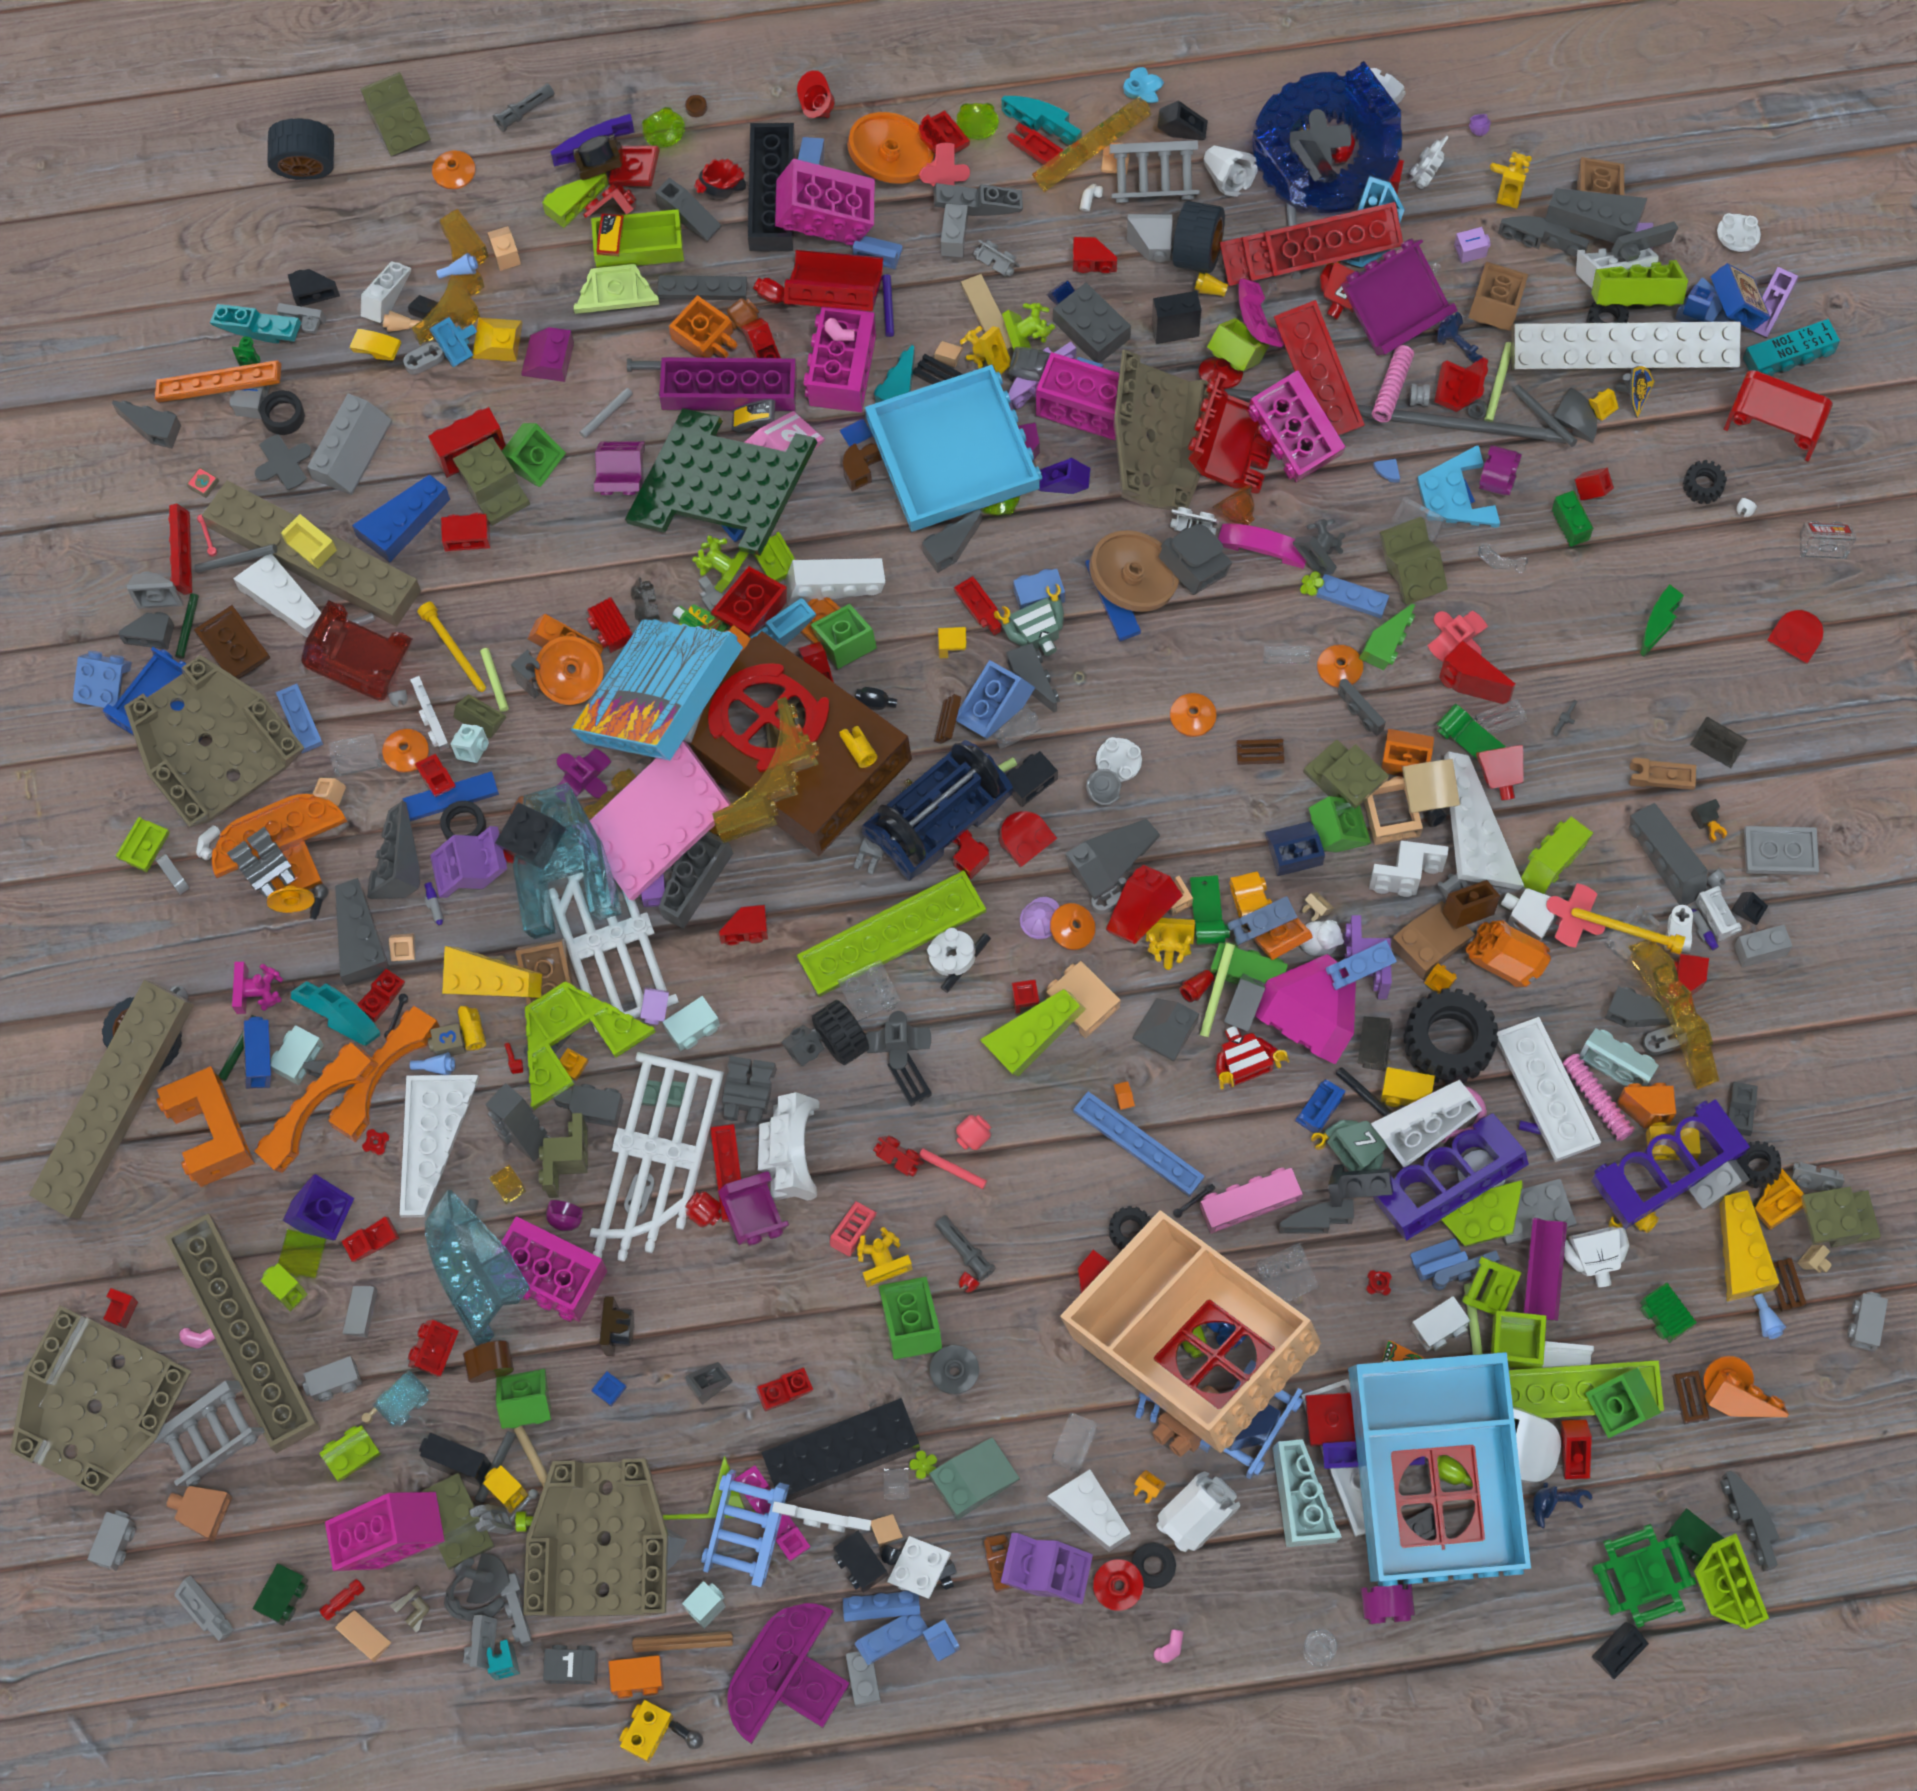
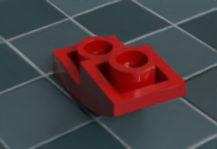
[357,969,405,1023]
[756,1367,813,1412]

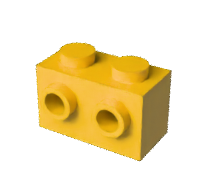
[619,1700,673,1763]

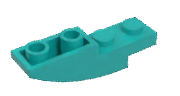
[1001,96,1082,149]
[210,304,302,344]
[291,981,381,1046]

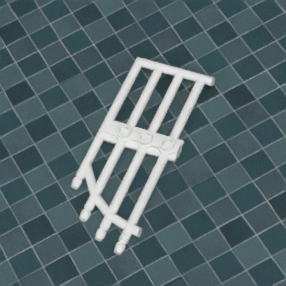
[548,835,679,1032]
[589,1052,724,1262]

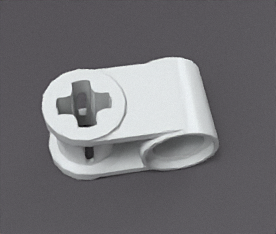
[1664,905,1693,953]

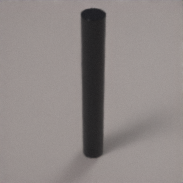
[941,933,991,993]
[1336,1067,1393,1117]

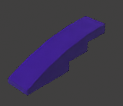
[550,114,635,167]
[1323,1441,1425,1469]

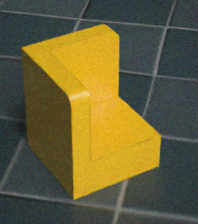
[938,627,966,658]

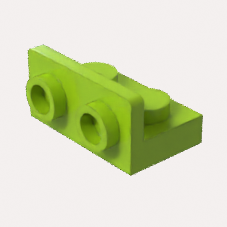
[319,1425,381,1482]

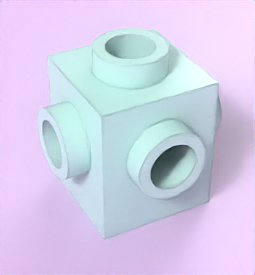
[450,724,489,763]

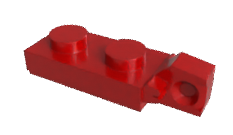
[954,576,1002,636]

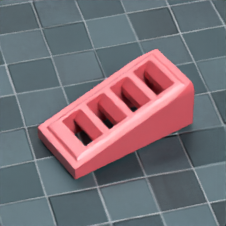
[830,1201,877,1257]

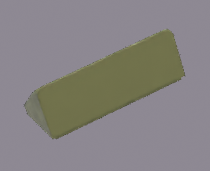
[453,694,506,738]

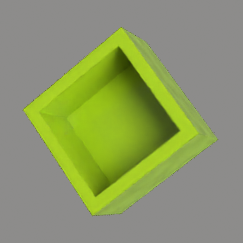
[1207,318,1270,371]
[1491,1310,1546,1369]

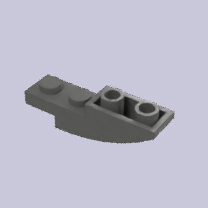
[933,183,1023,216]
[1498,216,1590,257]
[1720,1471,1779,1572]

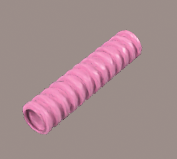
[1372,345,1414,422]
[1562,1054,1635,1141]

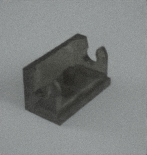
[1690,717,1748,768]
[1358,1016,1393,1072]

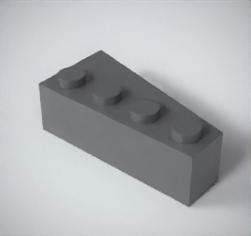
[1629,803,1708,905]
[658,831,734,929]
[335,878,390,986]

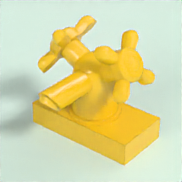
[1490,152,1532,209]
[960,326,1011,375]
[1146,918,1195,970]
[857,1227,913,1288]

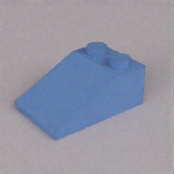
[956,660,1035,739]

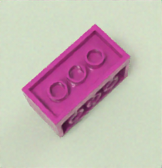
[775,159,875,245]
[804,307,877,413]
[1036,352,1119,440]
[1248,370,1346,483]
[487,1216,607,1322]
[325,1492,445,1571]

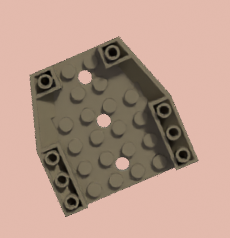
[1114,350,1209,510]
[124,655,304,828]
[10,1305,192,1496]
[523,1458,668,1617]

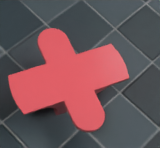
[920,143,970,187]
[1427,610,1488,662]
[1546,883,1605,948]

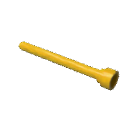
[417,601,486,692]
[1571,908,1685,955]

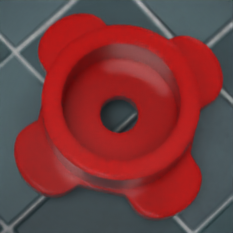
[362,1129,389,1155]
[1366,1270,1392,1296]

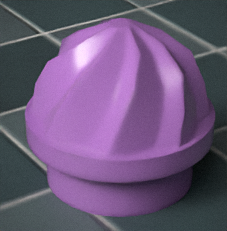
[1469,114,1491,136]

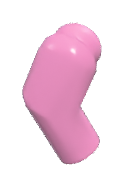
[824,318,855,341]
[179,1328,215,1349]
[1154,1630,1184,1663]

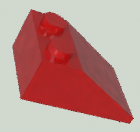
[710,566,787,636]
[1439,640,1516,705]
[1106,865,1183,944]

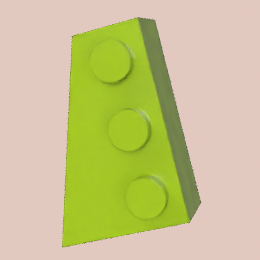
[1521,816,1593,894]

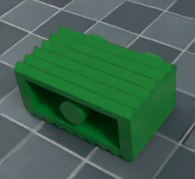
[1551,491,1594,547]
[1640,1283,1697,1343]

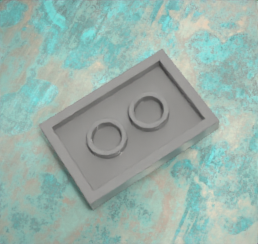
[1744,826,1819,875]
[1503,1179,1577,1246]

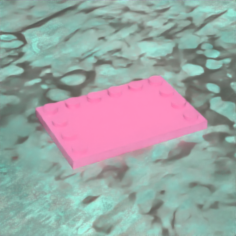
[580,740,734,901]

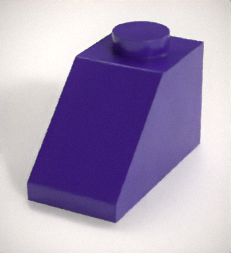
[1038,458,1091,494]

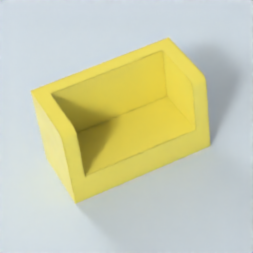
[281,514,337,569]

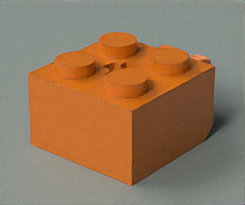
[669,295,738,358]

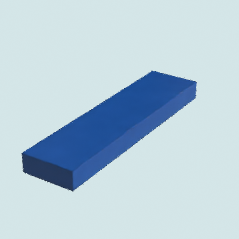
[1085,560,1141,642]
[402,771,499,822]

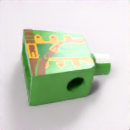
[673,604,730,632]

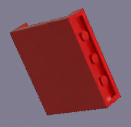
[784,250,883,311]

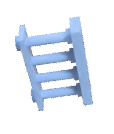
[1199,1359,1303,1479]
[701,1469,789,1587]

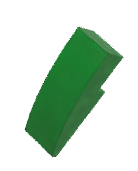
[1640,584,1684,657]

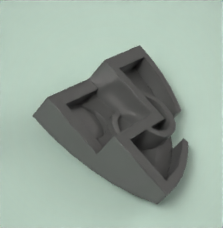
[1554,388,1597,443]

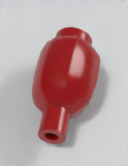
[753,278,790,305]

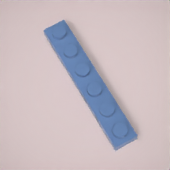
[1073,1091,1205,1197]

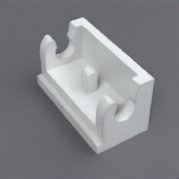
[1695,886,1742,942]

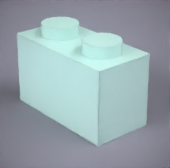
[663,996,720,1052]
[270,1025,324,1085]
[682,1581,726,1629]

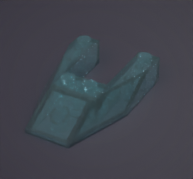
[513,783,622,939]

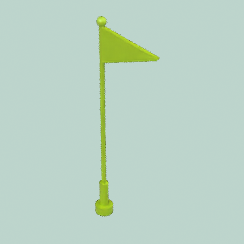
[515,1456,755,1532]

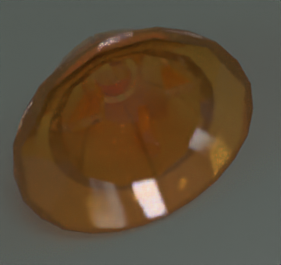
[1212,485,1255,525]

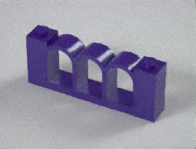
[1591,1099,1750,1229]
[1373,1113,1529,1241]

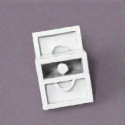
[1369,841,1448,897]

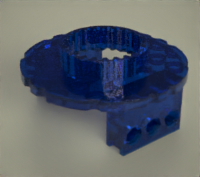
[1253,61,1402,213]

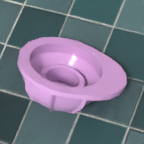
[1020,897,1059,939]

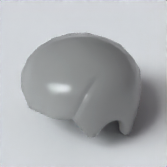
[1086,769,1122,805]

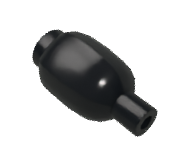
[855,687,897,710]

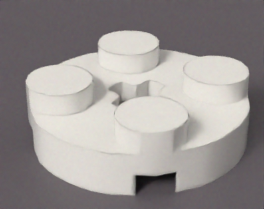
[927,928,976,976]

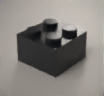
[495,802,566,870]

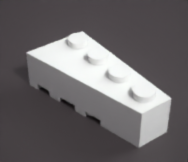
[233,554,327,638]
[785,558,885,605]
[1371,1080,1482,1168]

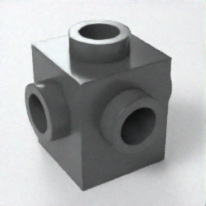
[781,1025,825,1067]

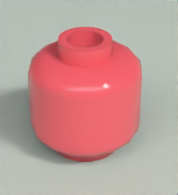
[956,1114,992,1150]

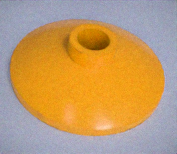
[267,886,315,913]

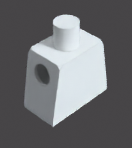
[1501,889,1556,941]

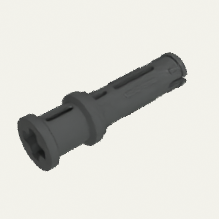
[493,83,555,132]
[935,1215,996,1282]

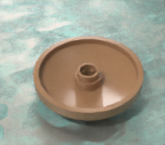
[1089,530,1179,612]

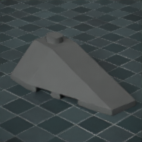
[367,801,420,899]
[1065,819,1160,900]

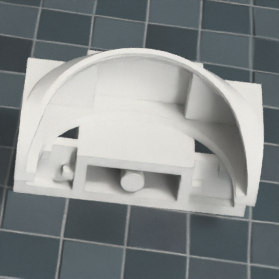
[758,1092,820,1201]

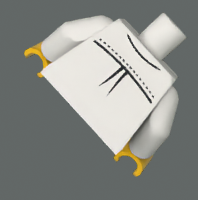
[1564,1216,1630,1287]

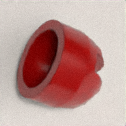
[958,1271,980,1293]

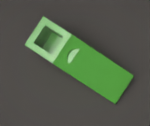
[1359,604,1415,670]

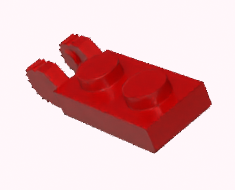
[1007,123,1067,172]

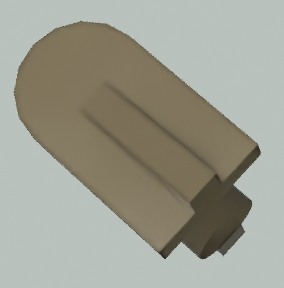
[389,1586,430,1633]

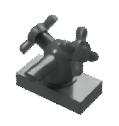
[1293,519,1345,574]

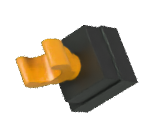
[1691,799,1727,843]

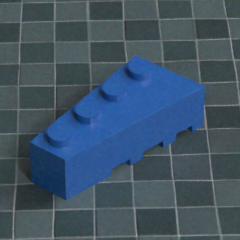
[352,474,450,563]

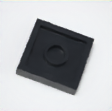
[1292,139,1338,183]

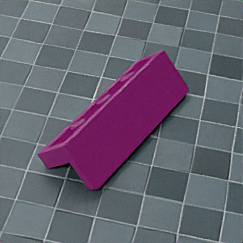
[1524,1218,1567,1321]

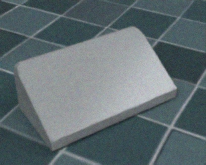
[343,1286,378,1338]

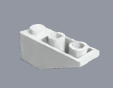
[361,261,411,323]

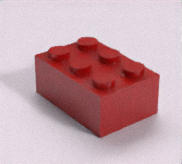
[428,407,506,478]

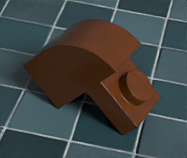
[843,443,883,491]

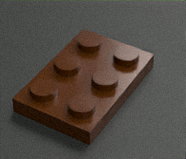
[194,605,270,679]

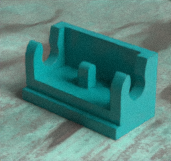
[487,1639,520,1681]

